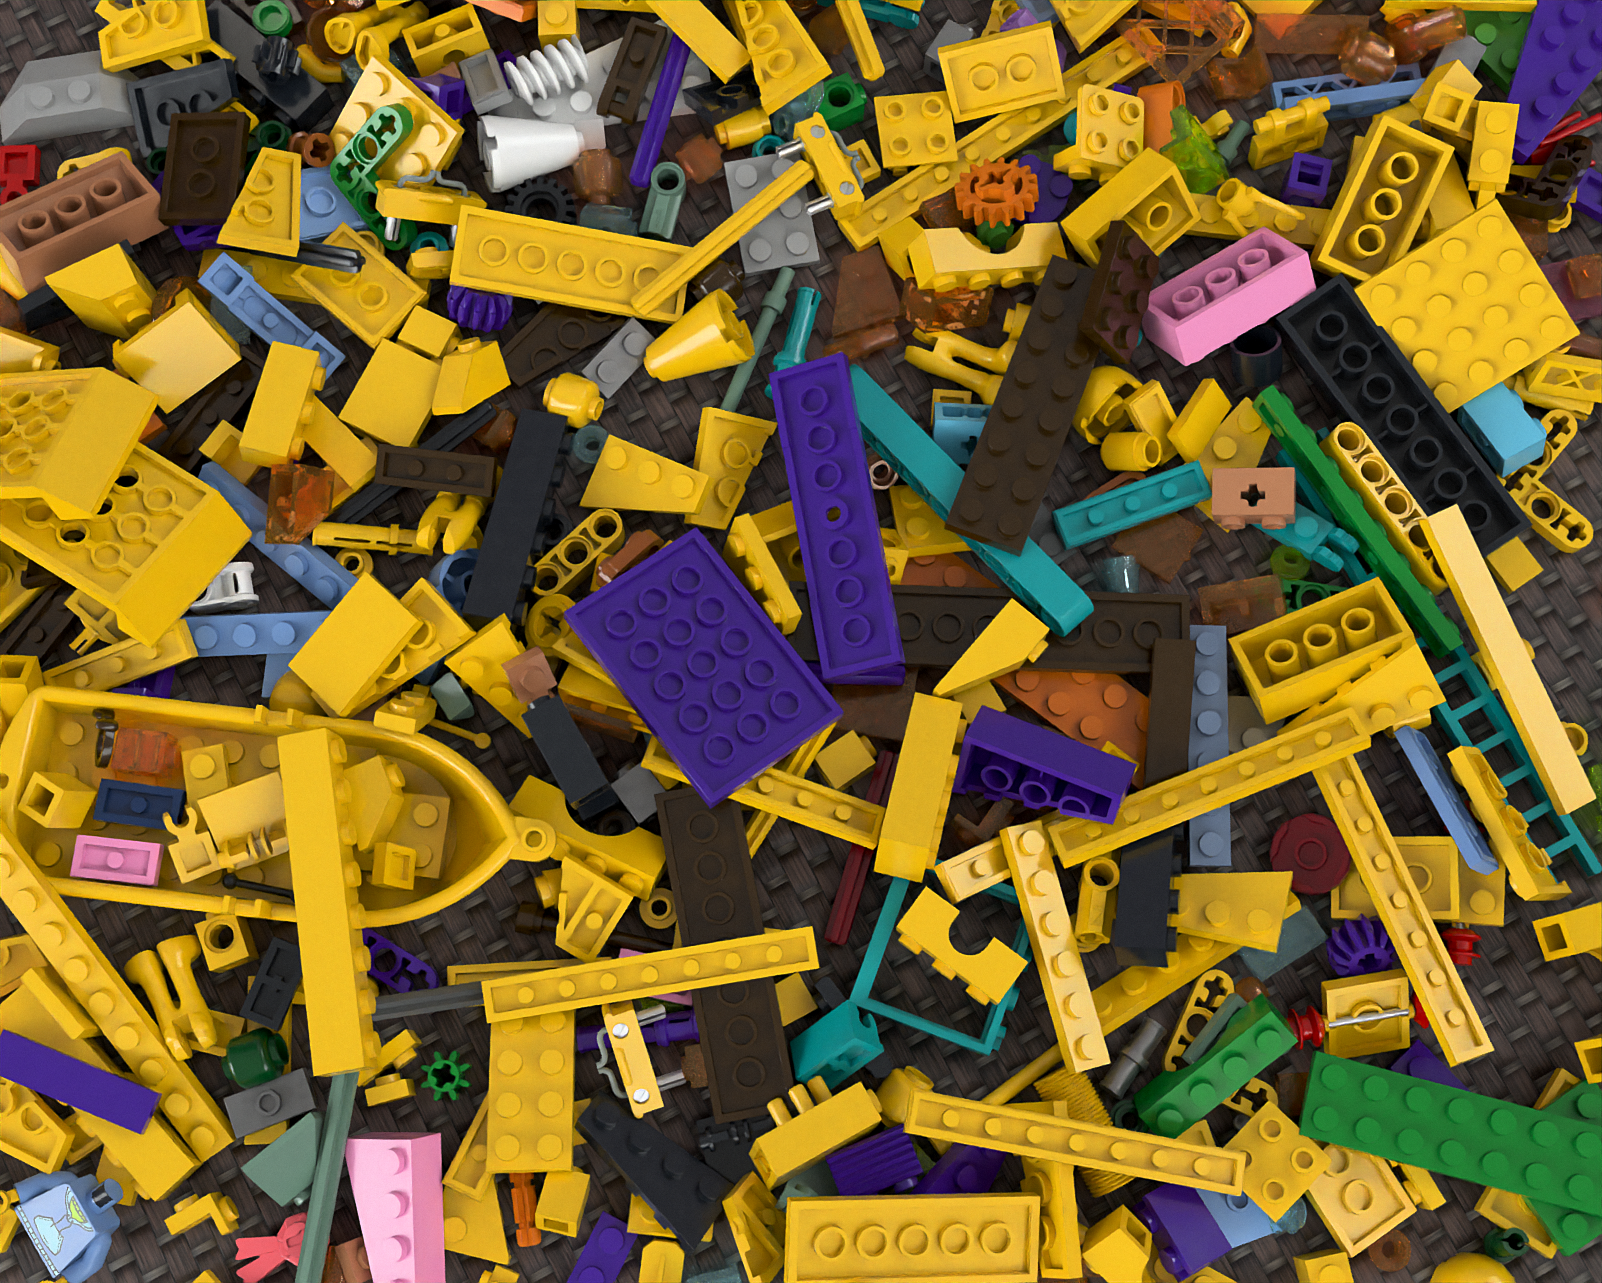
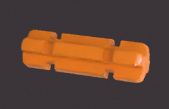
[509,1172,542,1247]

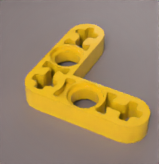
[1495,409,1593,553]
[1161,969,1278,1118]

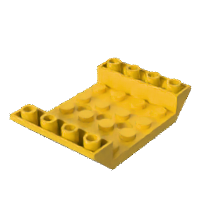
[0,367,160,520]
[0,441,252,649]

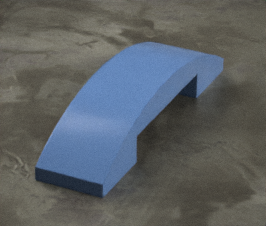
[197,251,346,381]

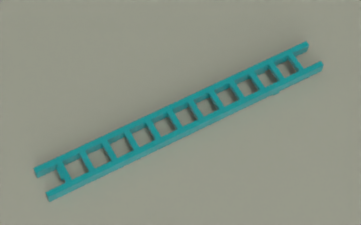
[1275,427,1602,884]

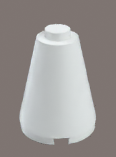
[477,115,585,193]

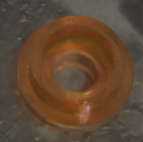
[1368,1229,1411,1272]

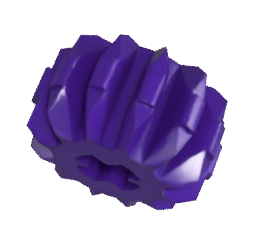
[446,285,513,333]
[1325,913,1399,978]

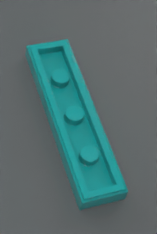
[1051,460,1212,551]

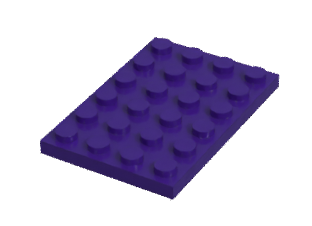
[564,527,844,809]

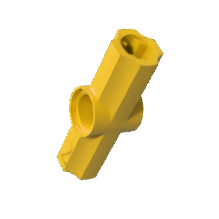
[1074,846,1122,945]

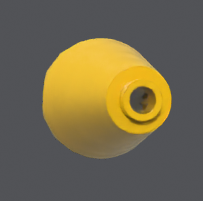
[643,288,755,382]

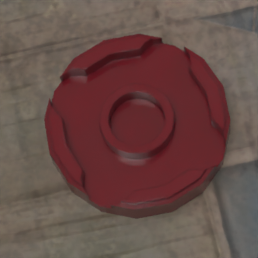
[1269,813,1353,896]

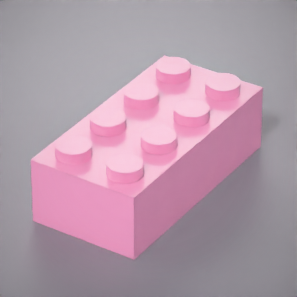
[1141,226,1316,366]

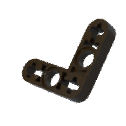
[1459,135,1593,220]

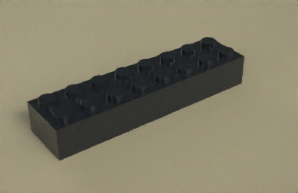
[1273,273,1533,559]

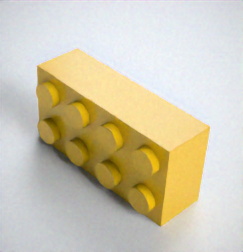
[1309,115,1455,287]
[1228,577,1415,725]
[874,692,968,883]

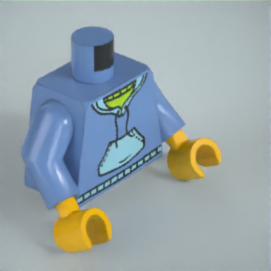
[0,1171,123,1283]

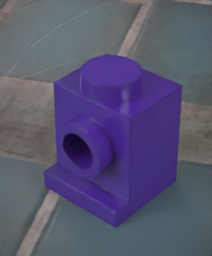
[407,73,465,120]
[1279,152,1333,208]

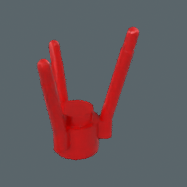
[1523,111,1602,167]

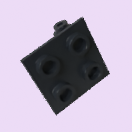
[696,1114,788,1187]

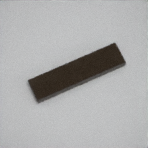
[1143,638,1196,790]

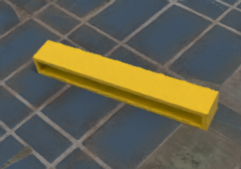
[277,728,381,1077]

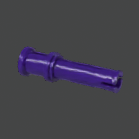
[576,1006,700,1053]

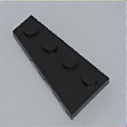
[574,1090,735,1257]

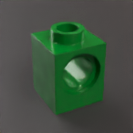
[807,72,867,132]

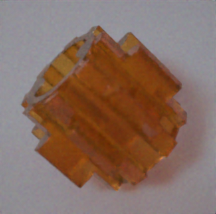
[674,133,724,184]

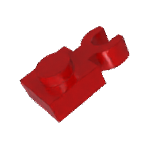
[0,145,41,205]

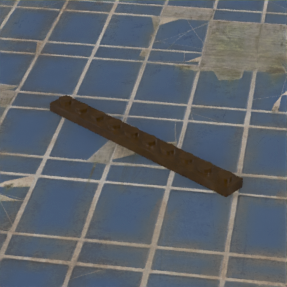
[0,346,266,667]

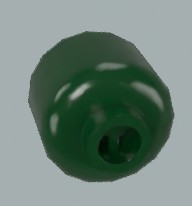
[221,1027,289,1089]

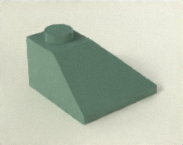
[241,1111,326,1207]

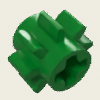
[421,1051,473,1101]

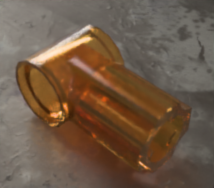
[1383,4,1468,65]

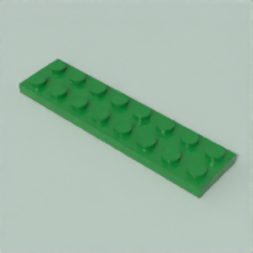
[1298,1051,1602,1217]

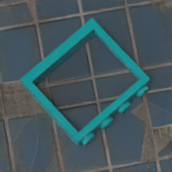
[849,859,1033,1056]

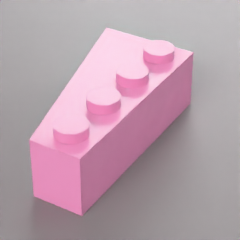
[345,1132,446,1283]

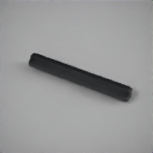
[245,240,366,274]

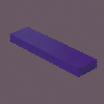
[0,1029,162,1134]

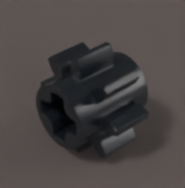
[251,36,302,85]

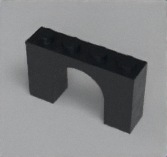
[521,694,622,825]

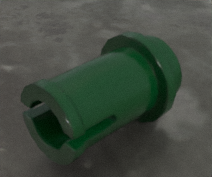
[1483,1228,1529,1263]

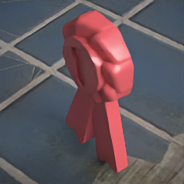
[235,1211,330,1283]

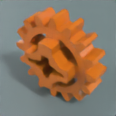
[955,157,1039,228]

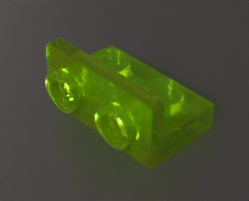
[1159,104,1230,194]

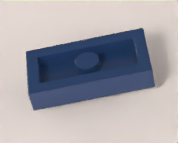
[93,778,187,831]

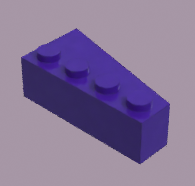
[952,705,1137,825]

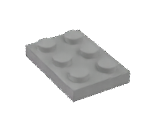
[724,152,820,277]

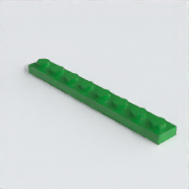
[1252,385,1463,660]

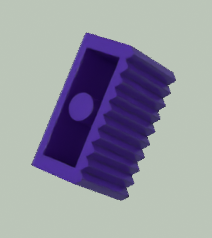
[825,1123,925,1196]

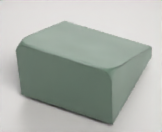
[429,672,475,720]

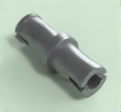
[1099,1017,1167,1100]

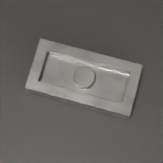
[578,317,655,400]

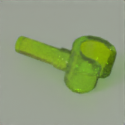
[631,997,684,1011]

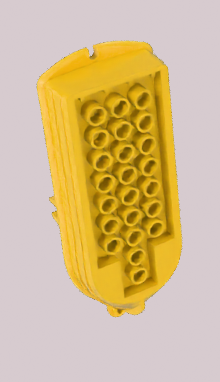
[0,685,557,928]

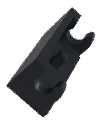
[239,936,303,1031]

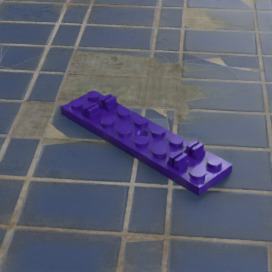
[769,352,905,681]

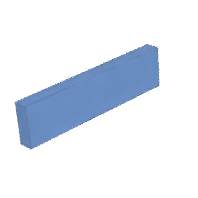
[1394,725,1499,875]

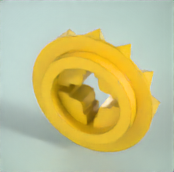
[525,594,577,658]

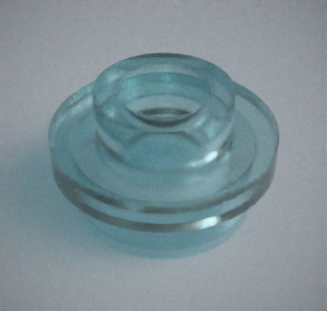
[573,425,609,464]

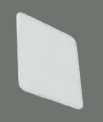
[573,118,606,150]

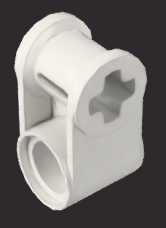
[189,562,259,615]

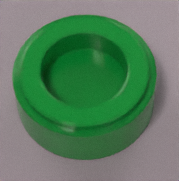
[252,0,293,38]

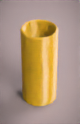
[1033,1066,1136,1198]

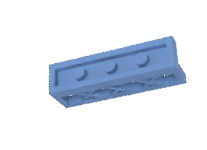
[1270,63,1427,122]

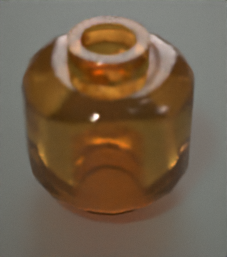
[1338,30,1398,86]
[572,149,623,207]

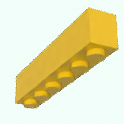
[0,984,204,1202]

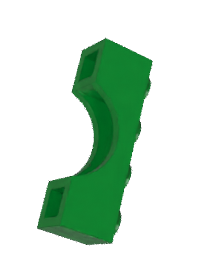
[1133,993,1298,1139]

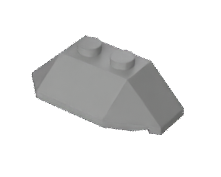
[0,50,141,146]

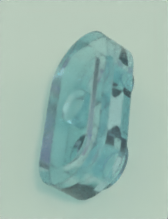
[773,80,824,143]

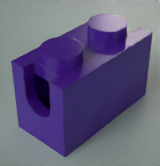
[1132,1183,1233,1283]

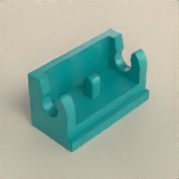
[790,1000,884,1090]

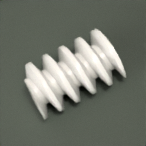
[504,34,589,105]

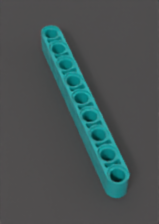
[849,364,1094,637]

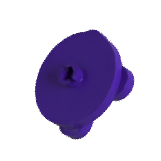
[1012,154,1073,226]

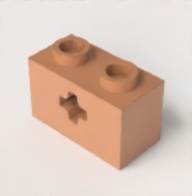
[1212,467,1296,530]

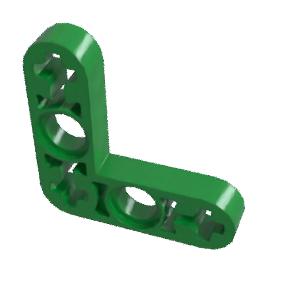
[330,103,418,251]

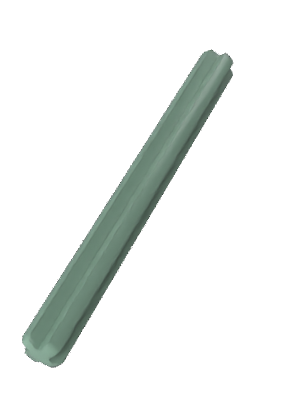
[295,1071,360,1283]

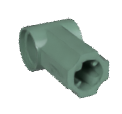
[639,162,686,243]

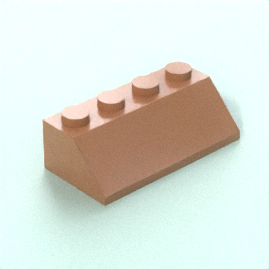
[0,151,169,294]

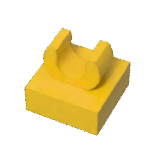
[366,842,417,892]

